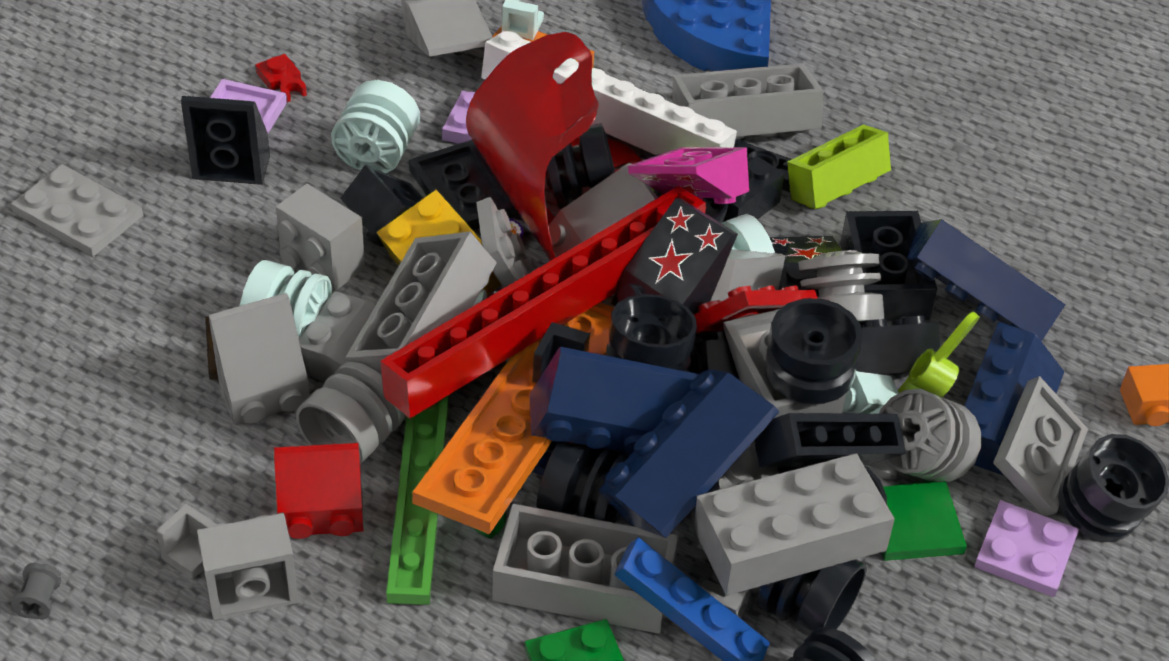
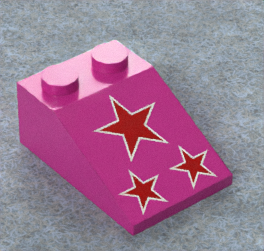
[628,147,749,204]

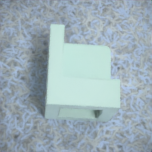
[502,0,544,40]

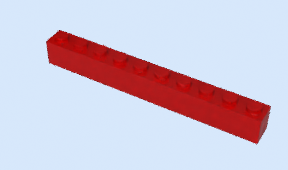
[380,186,706,418]

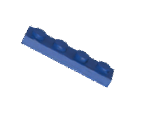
[614,537,770,661]

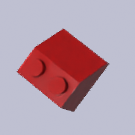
[274,443,364,539]

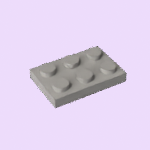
[11,164,143,257]
[476,197,537,288]
[993,376,1088,516]

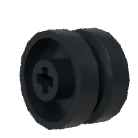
[765,298,863,404]

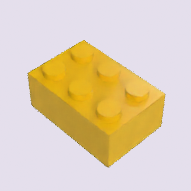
[377,190,502,295]

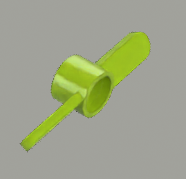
[897,311,980,397]

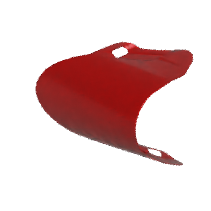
[466,32,642,261]

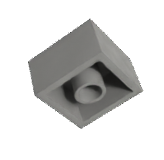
[276,183,365,292]
[197,513,299,620]

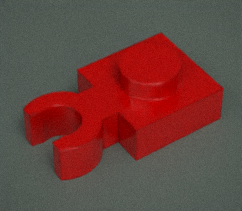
[255,54,307,103]

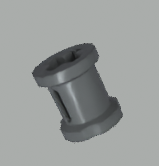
[11,562,62,620]

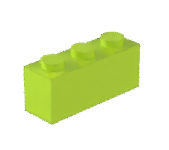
[787,124,891,209]

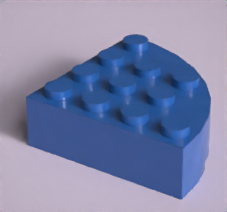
[642,0,771,71]

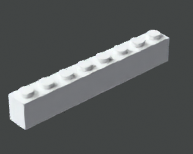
[481,31,737,156]

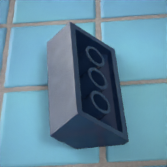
[907,219,1066,341]
[965,322,1065,476]
[529,347,699,455]
[598,369,779,538]

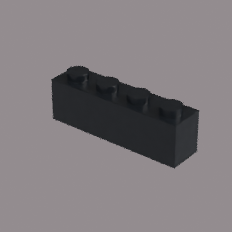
[754,413,906,468]

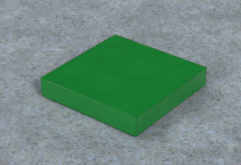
[882,481,967,561]

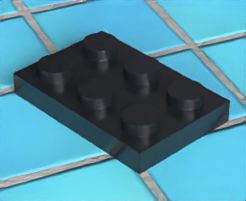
[409,140,519,230]

